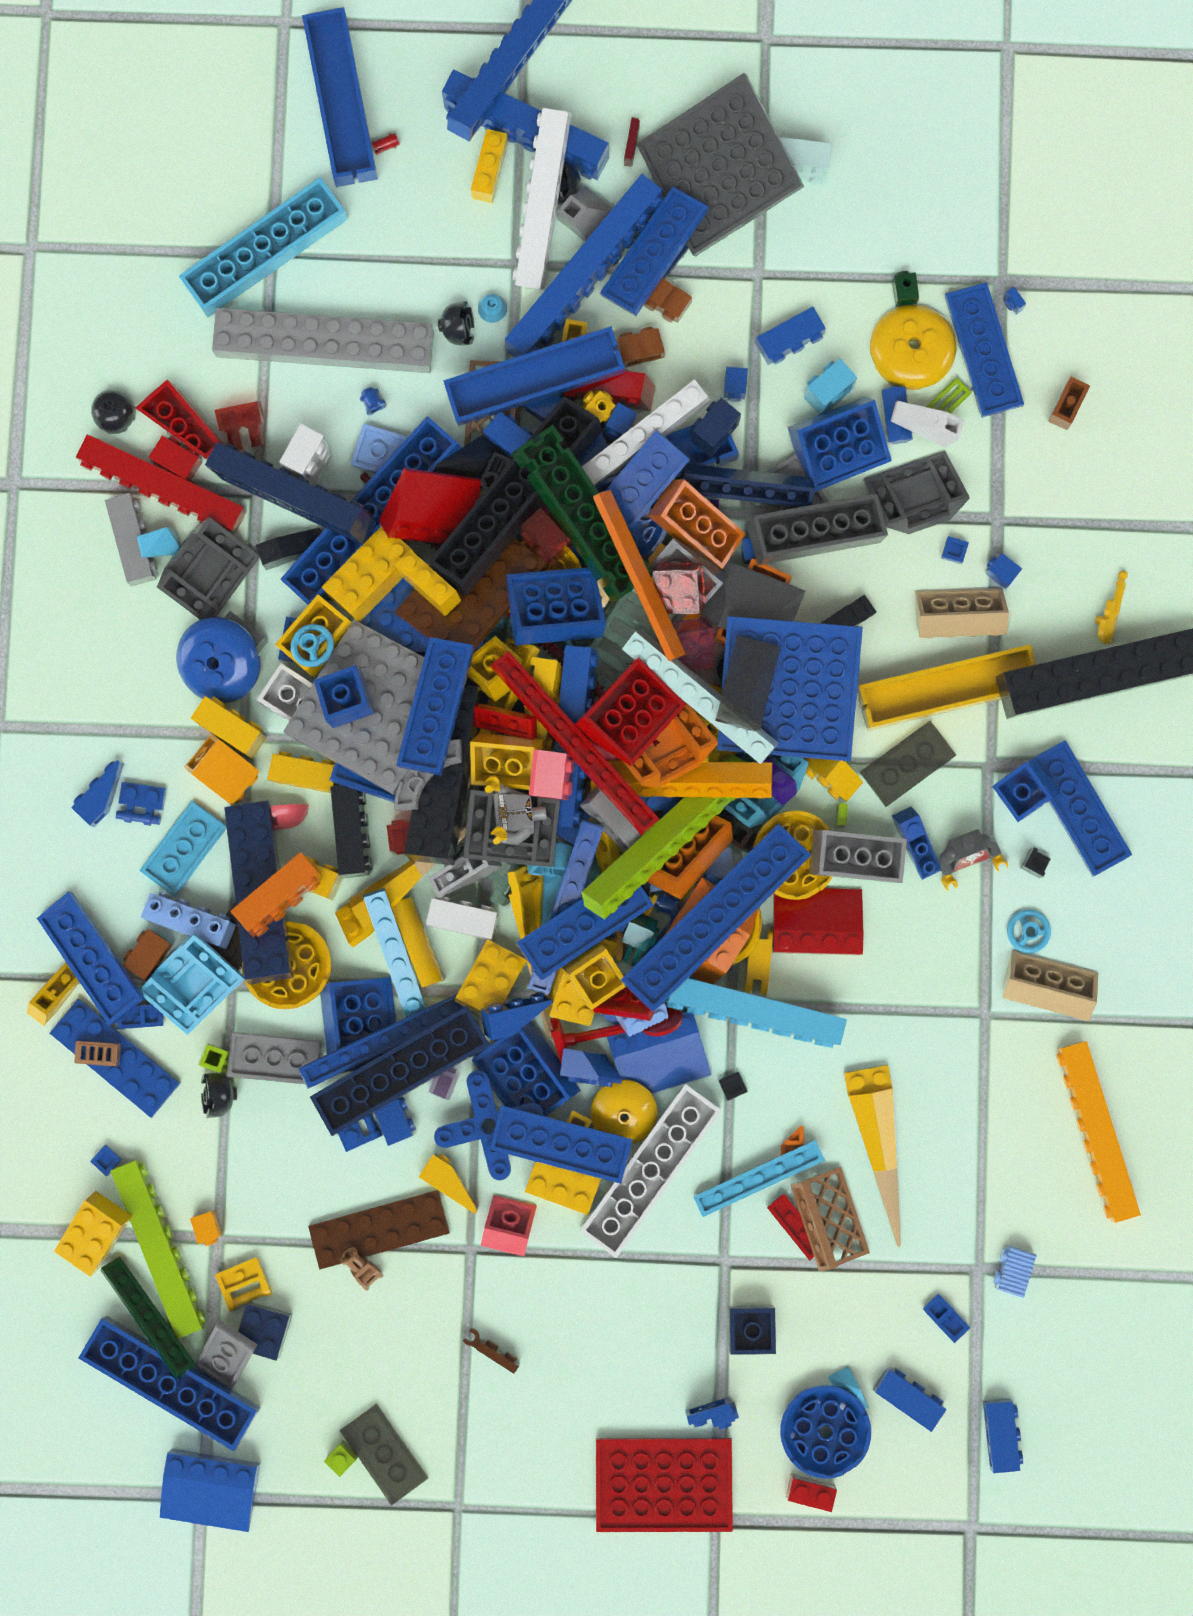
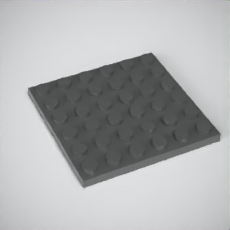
[636,73,805,257]

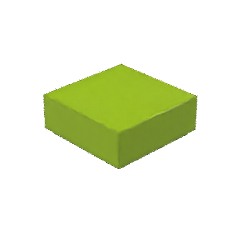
[836,803,848,828]

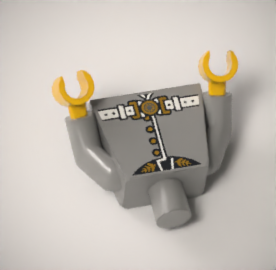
[485,776,547,845]

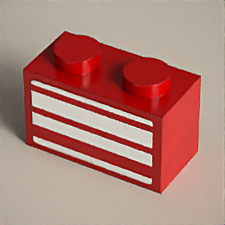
[786,1474,837,1513]

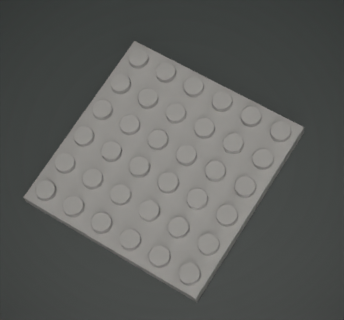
[283,620,424,795]

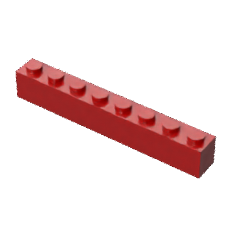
[76,434,247,534]

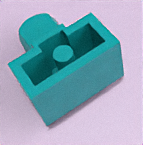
[621,914,660,967]

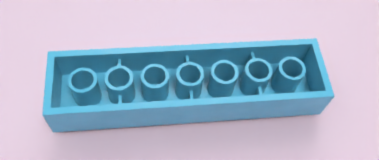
[179,177,348,318]
[665,978,847,1048]

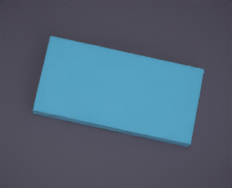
[139,800,227,897]

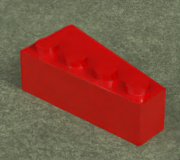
[561,371,655,411]
[135,379,225,459]

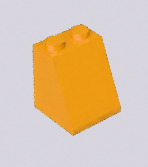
[184,734,260,806]

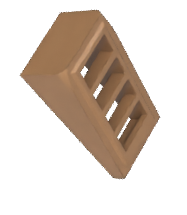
[74,1041,121,1066]

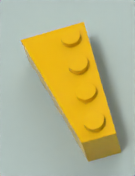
[524,657,563,752]

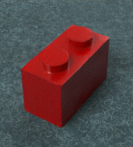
[148,436,202,482]

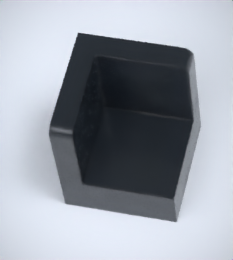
[1020,847,1051,879]

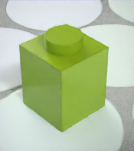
[323,1441,358,1477]

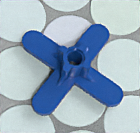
[434,1070,543,1181]

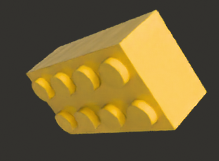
[322,526,415,622]
[544,936,618,1026]

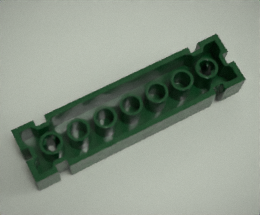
[511,425,655,603]

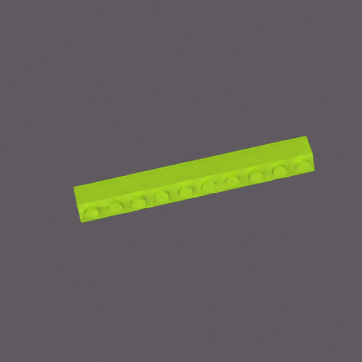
[582,754,745,920]

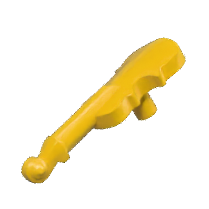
[1095,570,1128,644]

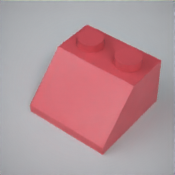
[529,750,575,800]
[480,1195,537,1256]

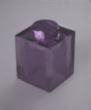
[428,1068,460,1101]

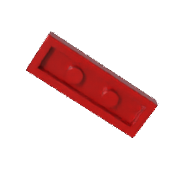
[474,703,537,740]
[766,1193,814,1261]

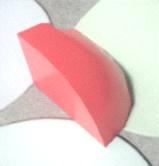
[271,804,309,830]

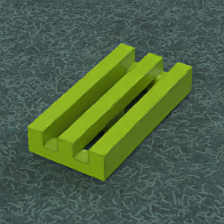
[926,378,972,414]

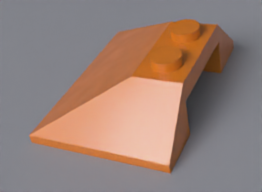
[624,699,718,787]
[664,877,758,984]

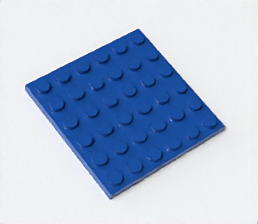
[717,616,863,761]

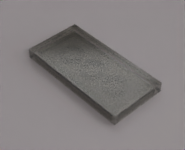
[715,635,781,733]
[859,720,957,808]
[339,1403,429,1506]

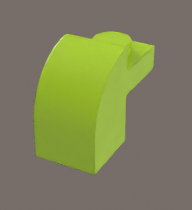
[198,1043,240,1079]

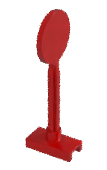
[550,1004,683,1064]

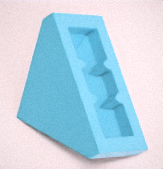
[137,527,181,558]
[828,1366,869,1410]

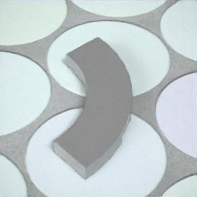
[394,739,462,811]

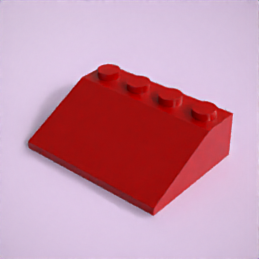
[379,468,481,544]
[575,657,687,766]
[772,888,864,956]

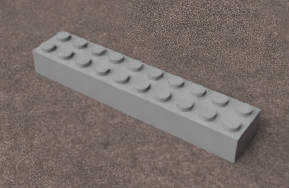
[212,308,434,374]

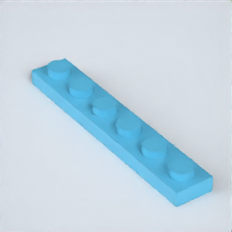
[363,888,426,1017]
[694,1140,825,1217]

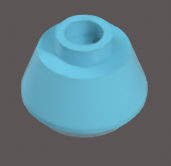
[478,294,507,323]

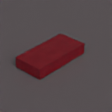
[624,117,640,167]

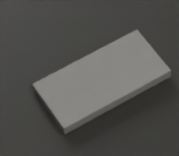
[226,1032,321,1085]

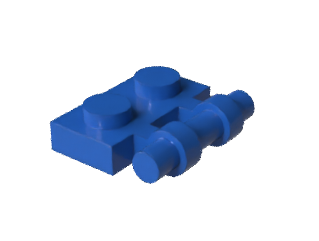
[116,782,167,826]

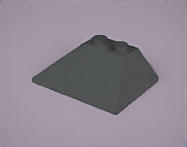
[864,451,970,534]
[156,517,260,620]
[699,561,806,630]
[463,790,560,867]

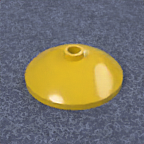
[591,1079,658,1145]

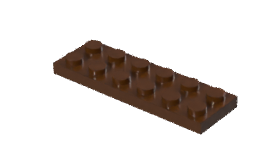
[308,1190,450,1270]

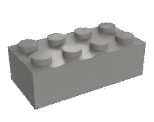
[810,830,907,883]

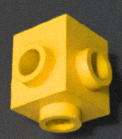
[580,390,616,423]

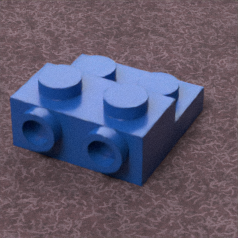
[685,1397,739,1430]

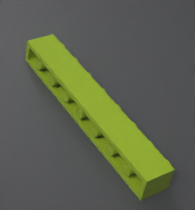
[111,1159,207,1339]

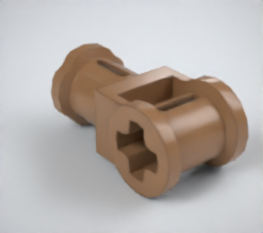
[340,1247,384,1291]

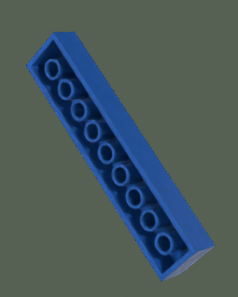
[505,174,663,357]
[280,416,462,605]

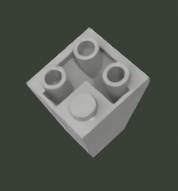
[557,186,613,241]

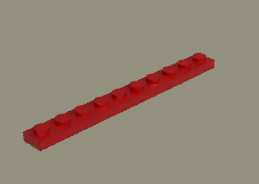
[490,651,659,836]

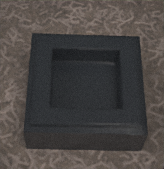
[718,1071,748,1101]

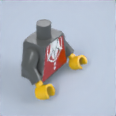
[939,829,1008,891]

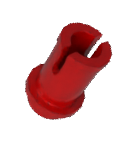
[371,132,400,155]

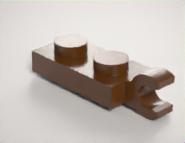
[463,1328,520,1374]

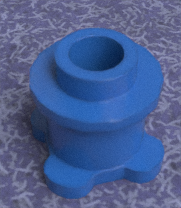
[359,387,386,416]
[654,892,681,918]

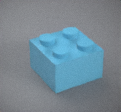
[804,358,858,414]

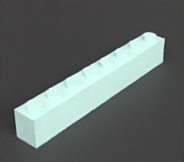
[622,629,779,764]

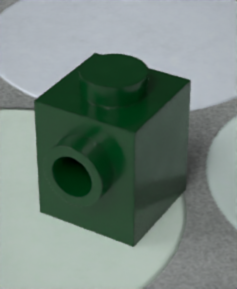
[892,271,919,307]

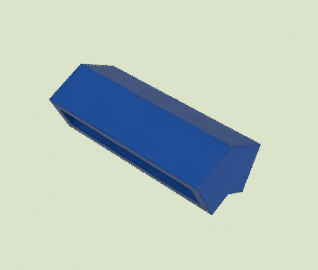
[881,387,913,445]

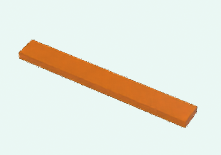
[593,490,686,661]

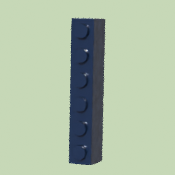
[680,463,815,507]

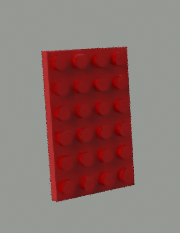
[596,1438,733,1532]

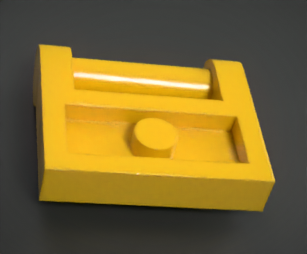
[215,1256,273,1312]

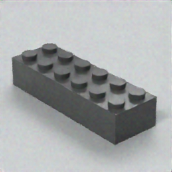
[747,494,888,565]

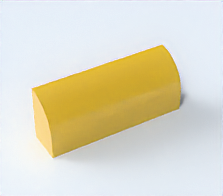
[392,897,445,989]

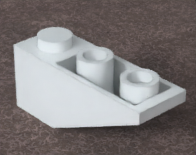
[891,401,964,448]

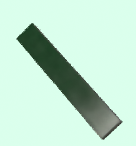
[100,1257,196,1379]

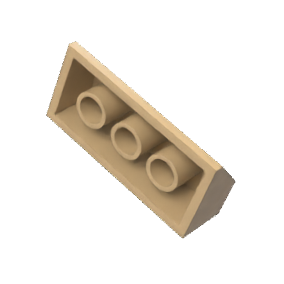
[915,588,1009,639]
[1002,950,1099,1021]

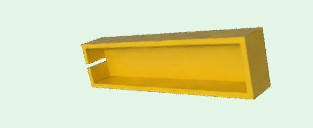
[857,644,1036,731]

